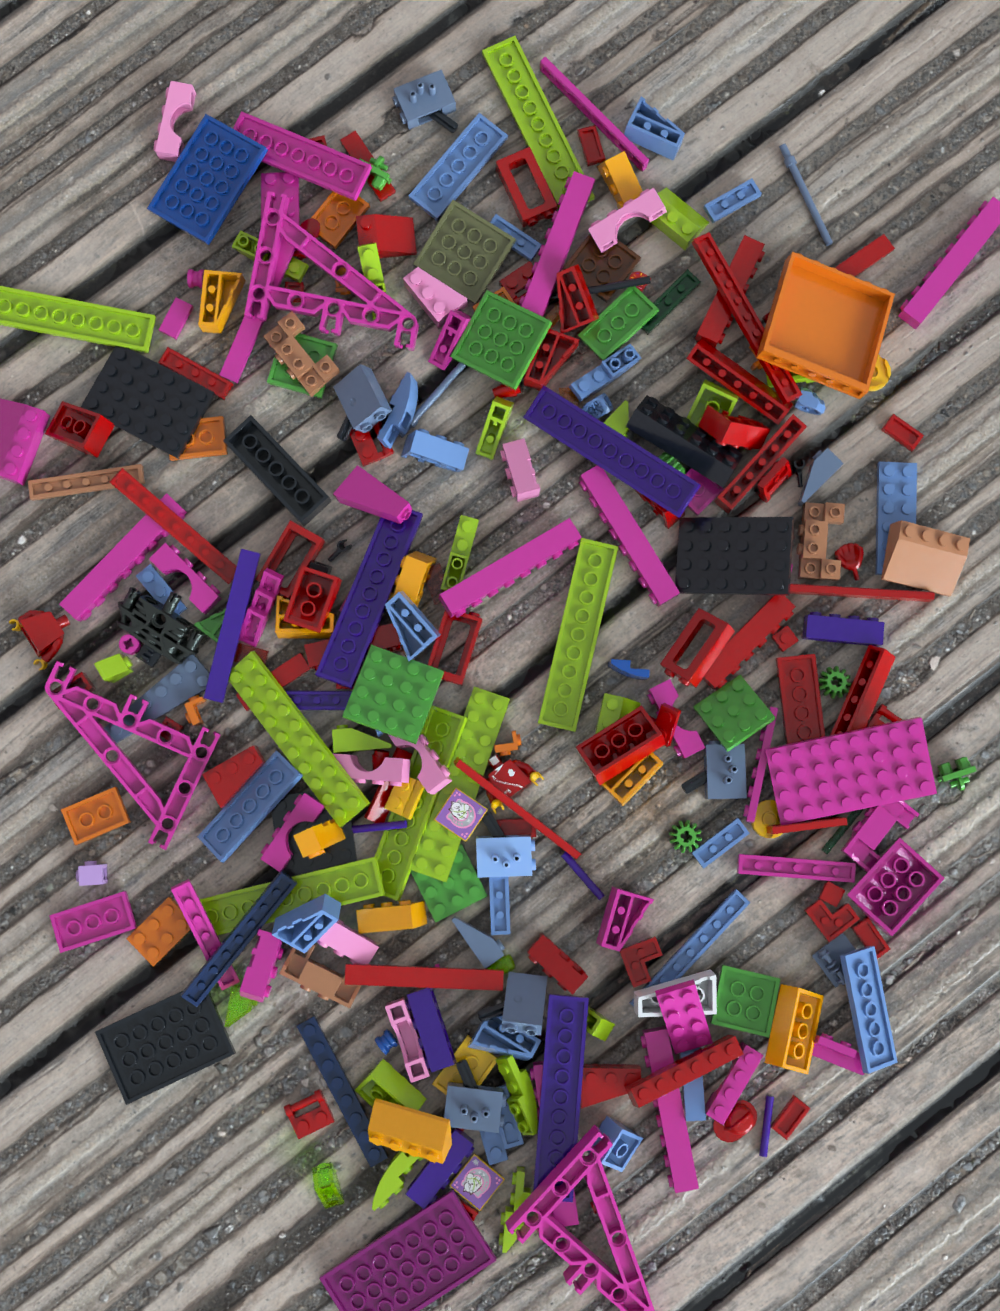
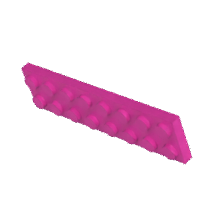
[233,111,372,201]

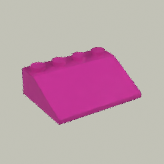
[0,398,50,486]
[847,838,945,936]

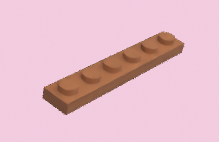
[28,464,145,501]

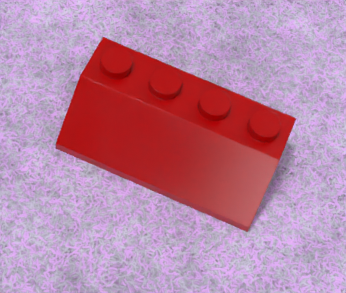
[576,705,666,785]

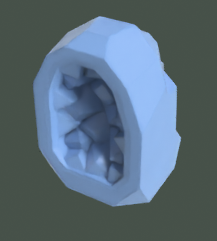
[794,387,826,415]
[582,393,613,419]

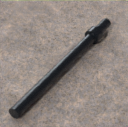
[549,276,651,303]

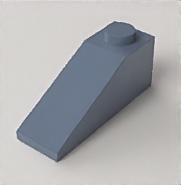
[798,448,844,507]
[451,916,505,969]

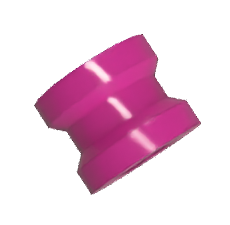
[187,269,204,289]
[119,634,142,655]

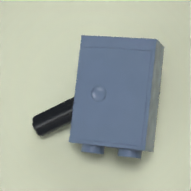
[333,364,392,441]
[477,972,548,1036]

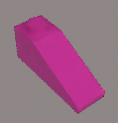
[428,310,472,370]

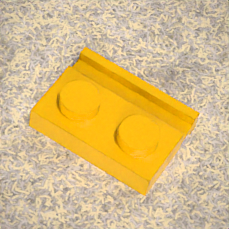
[384,776,425,820]

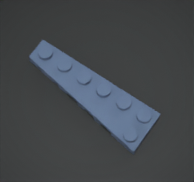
[104,655,210,743]

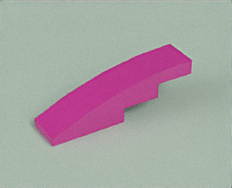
[239,568,284,647]

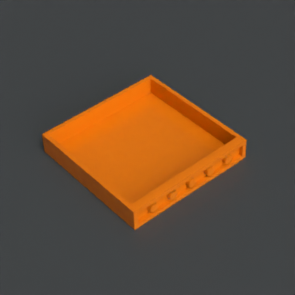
[756,252,895,399]

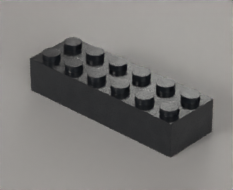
[626,395,743,488]
[223,415,331,527]

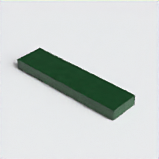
[641,269,701,335]

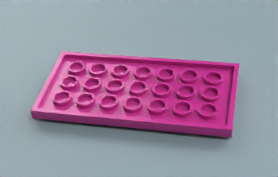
[765,717,937,825]

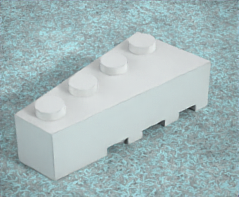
[634,969,717,1017]

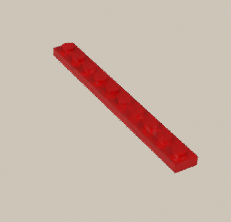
[691,232,802,405]

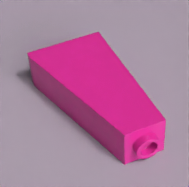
[333,465,412,524]

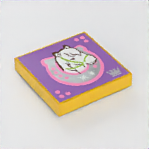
[434,788,488,842]
[449,1153,505,1211]

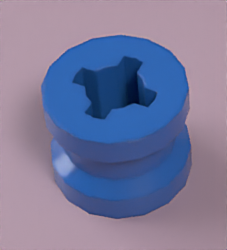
[374,1029,399,1055]

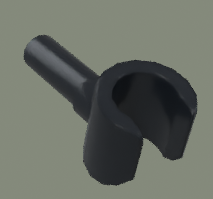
[792,459,805,487]
[328,539,352,562]

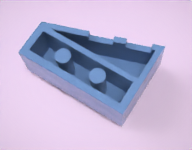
[401,429,469,472]
[467,1015,541,1061]

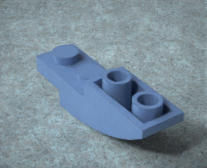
[569,343,641,402]
[377,372,418,449]

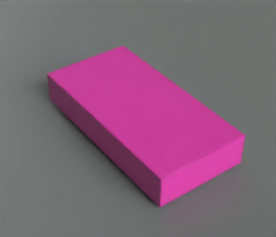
[159,297,194,340]

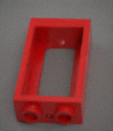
[496,147,557,228]
[255,520,325,600]
[660,608,735,688]
[428,610,483,686]

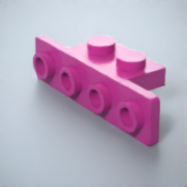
[812,1033,865,1075]

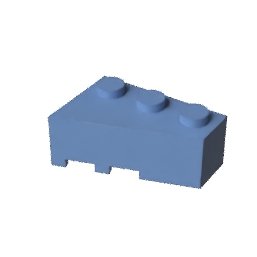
[624,96,685,161]
[385,591,441,661]
[272,894,341,954]

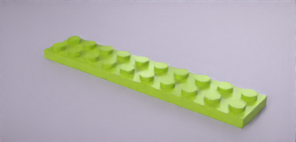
[482,36,595,210]
[0,286,156,353]
[538,538,618,732]
[229,651,370,827]
[410,687,510,882]
[374,705,468,901]
[196,857,385,941]

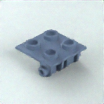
[812,933,856,988]

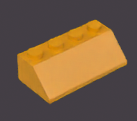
[764,984,824,1074]
[368,1098,452,1164]

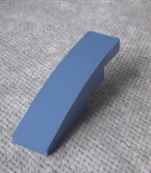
[679,1047,706,1121]

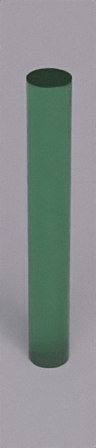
[821,809,863,855]

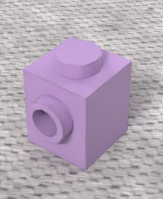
[76,861,108,886]

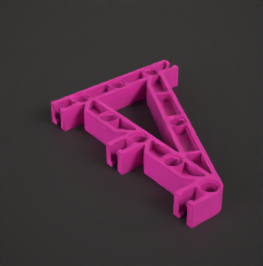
[244,191,419,351]
[45,661,221,850]
[505,1124,655,1311]

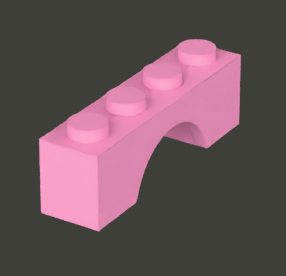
[154,81,196,162]
[588,188,666,253]
[388,734,452,795]
[333,753,411,786]
[385,997,431,1083]

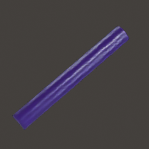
[351,820,407,833]
[561,851,605,900]
[759,1095,774,1157]

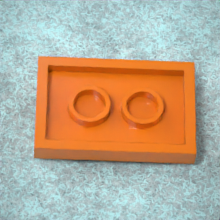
[310,191,370,250]
[169,416,228,461]
[61,787,131,846]
[126,896,191,967]

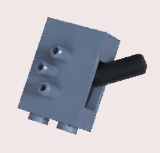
[392,69,458,133]
[681,741,747,799]
[444,1059,507,1133]

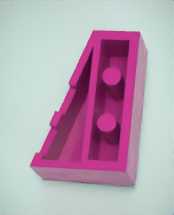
[596,886,654,952]
[240,929,285,1003]

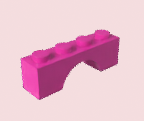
[149,543,222,615]
[647,679,705,759]
[261,793,325,872]
[705,1042,764,1125]

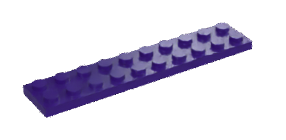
[523,386,701,518]
[315,510,423,689]
[533,994,589,1202]

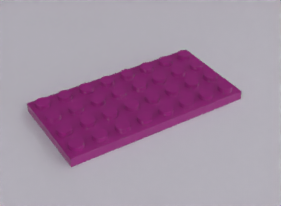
[319,1189,497,1311]

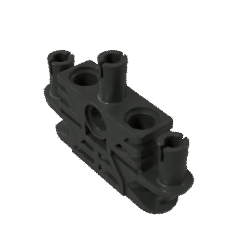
[117,587,205,664]

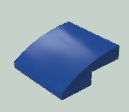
[608,659,650,680]

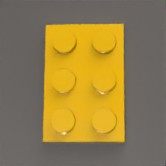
[432,1035,498,1095]

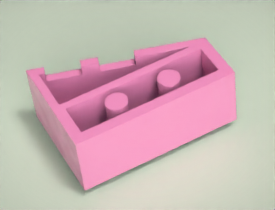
[403,267,468,328]
[500,438,540,502]
[317,919,379,964]

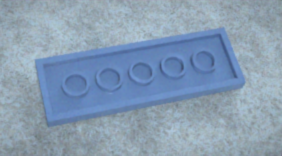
[408,113,508,221]
[875,461,917,575]
[197,750,303,863]
[840,946,898,1074]

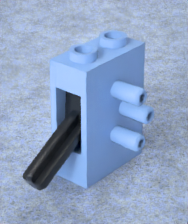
[476,812,536,878]

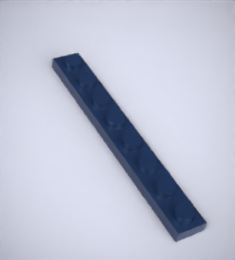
[181,870,297,1007]
[297,1015,389,1167]

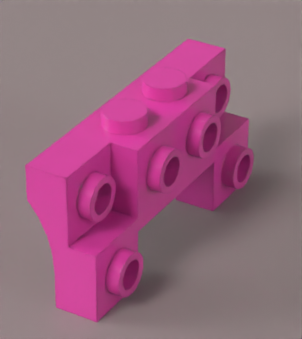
[841,801,919,872]

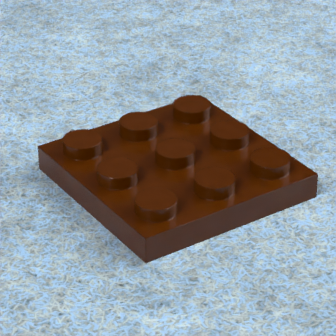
[563,234,641,303]

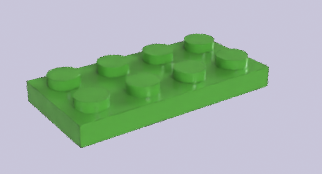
[578,286,659,361]

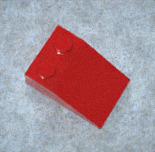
[356,214,417,259]
[45,401,115,458]
[283,566,342,633]

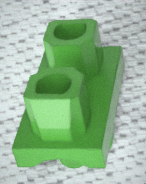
[359,156,392,191]
[936,757,977,791]

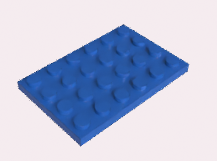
[147,114,268,245]

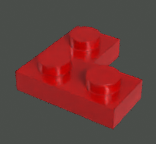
[650,703,681,747]
[804,899,860,943]
[620,936,663,988]

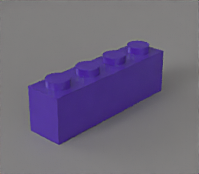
[802,612,885,647]
[406,988,457,1073]
[406,1128,474,1209]

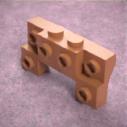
[263,311,340,397]
[797,502,845,581]
[279,944,362,1009]

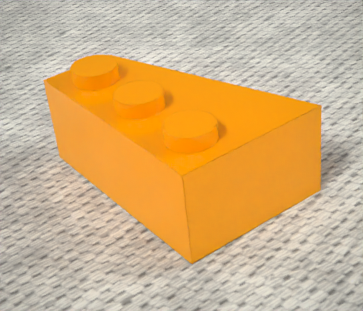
[597,151,643,210]
[198,270,246,334]
[389,551,437,607]
[275,595,336,639]
[595,753,663,806]
[293,819,346,859]
[356,900,427,934]

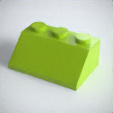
[650,187,709,251]
[594,693,641,735]
[354,1059,427,1110]

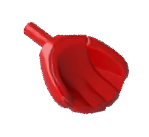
[834,543,864,581]

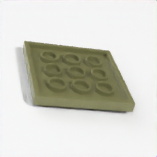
[413,200,516,304]

